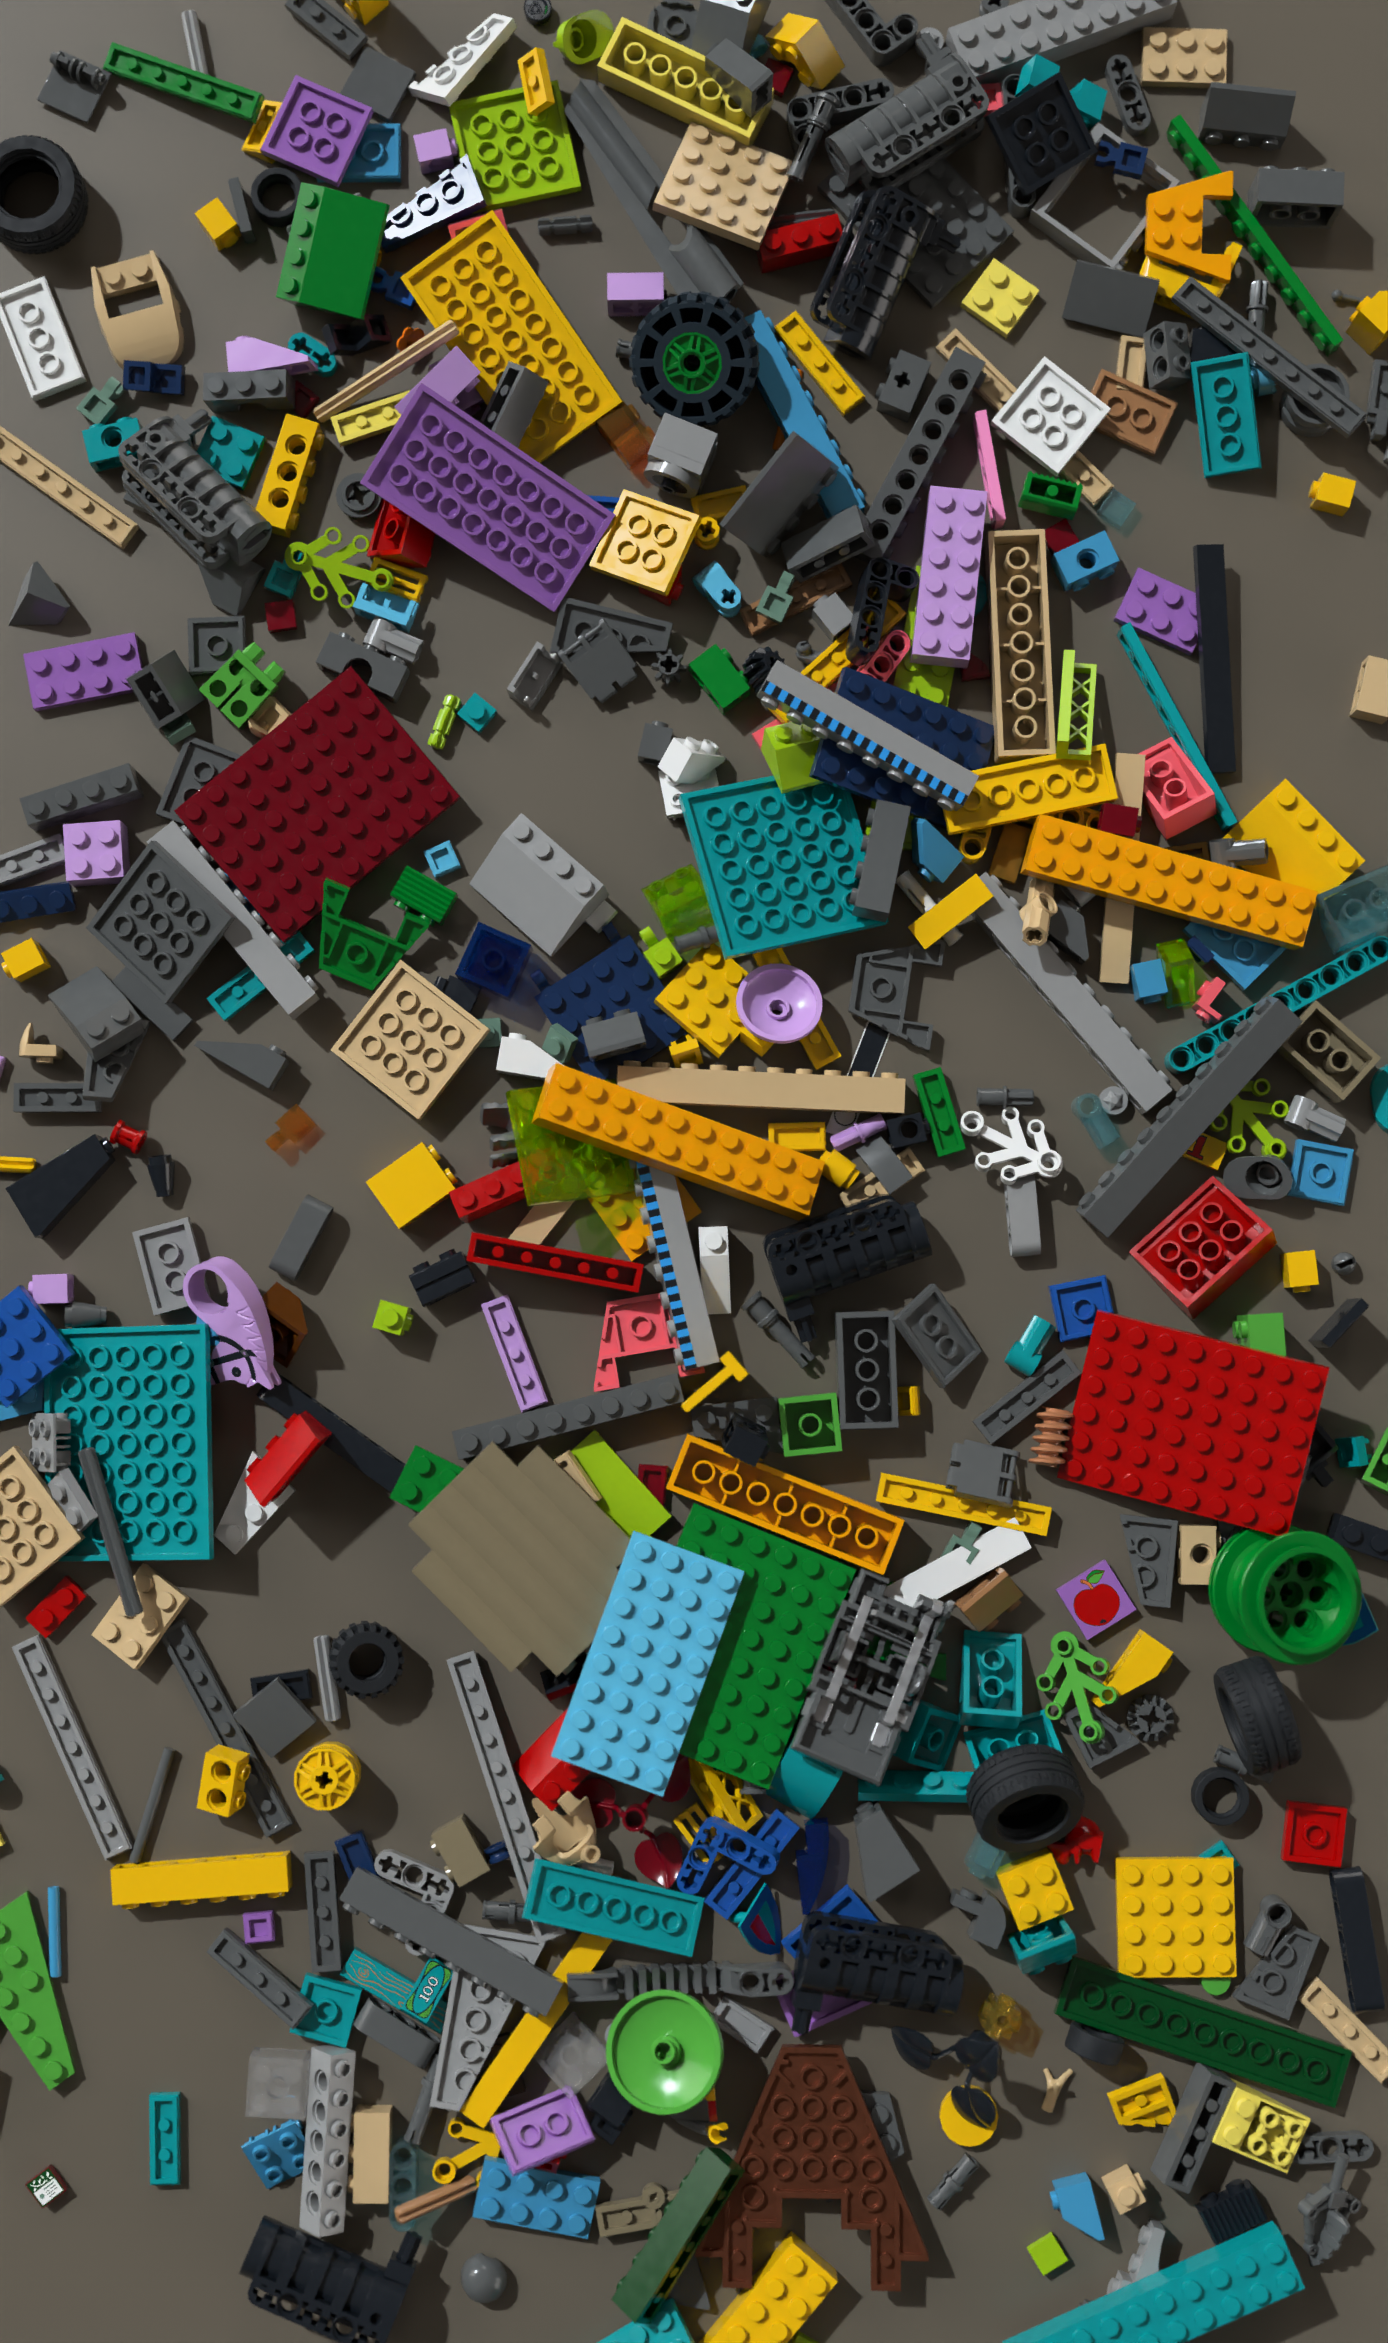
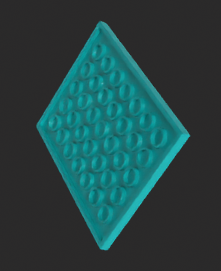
[44,1324,214,1562]

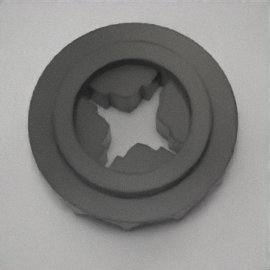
[336,473,382,519]
[1127,1694,1174,1742]

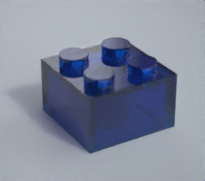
[455,922,533,1001]

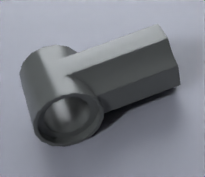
[1209,838,1269,868]
[1243,1894,1292,1957]

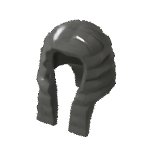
[480,1102,561,1168]

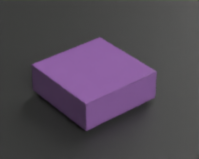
[243,1910,276,1944]

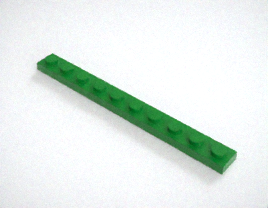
[1166,115,1343,357]

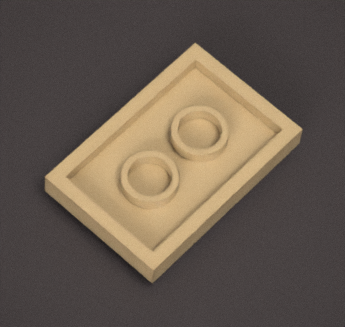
[1141,27,1227,88]
[92,1563,190,1670]

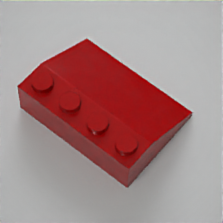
[1129,1176,1277,1320]

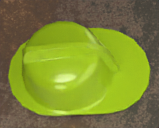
[553,9,614,65]

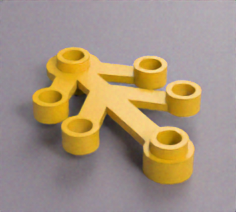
[432,2111,505,2187]

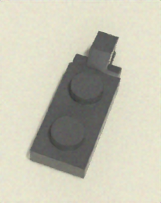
[1366,359,1388,442]

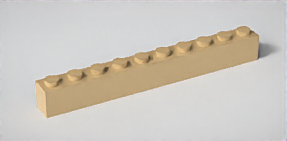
[616,1061,906,1115]

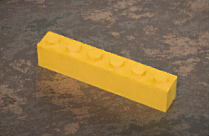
[110,1851,293,1909]

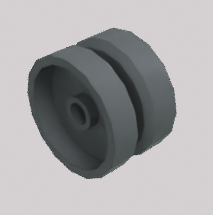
[1279,363,1350,438]

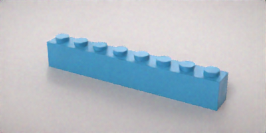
[745,310,866,519]

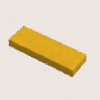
[908,874,994,950]

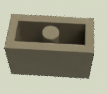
[430,1813,492,1887]

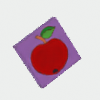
[1056,1559,1136,1640]

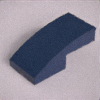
[123,360,186,395]

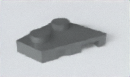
[1063,1703,1140,1768]

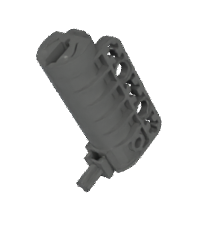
[825,32,989,191]
[118,409,272,569]

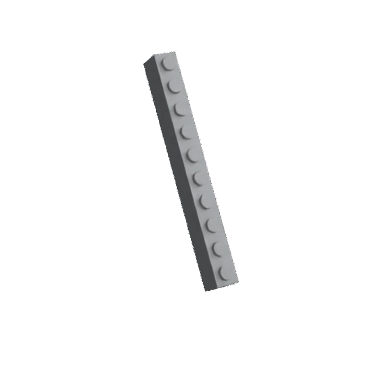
[971,872,1172,1115]

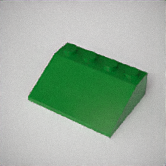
[276,182,390,320]

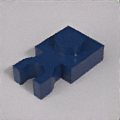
[1094,140,1148,180]

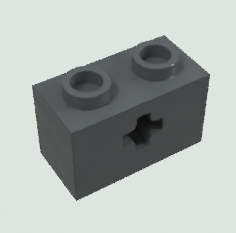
[874,349,931,423]

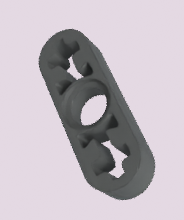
[1105,55,1151,136]
[1293,2130,1374,2164]

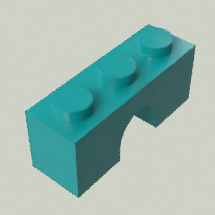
[1015,54,1108,130]

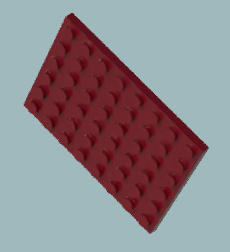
[174,666,461,943]

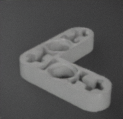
[374,1849,455,1956]

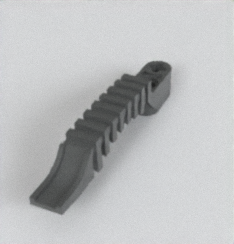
[567,1960,794,2002]

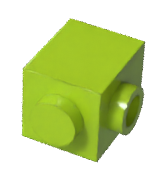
[372,1300,414,1336]

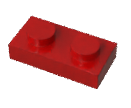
[25,1575,88,1638]

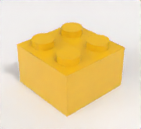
[994,1848,1074,1931]

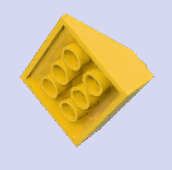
[1222,778,1365,909]

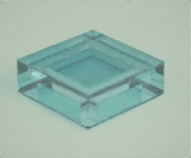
[1096,488,1136,529]

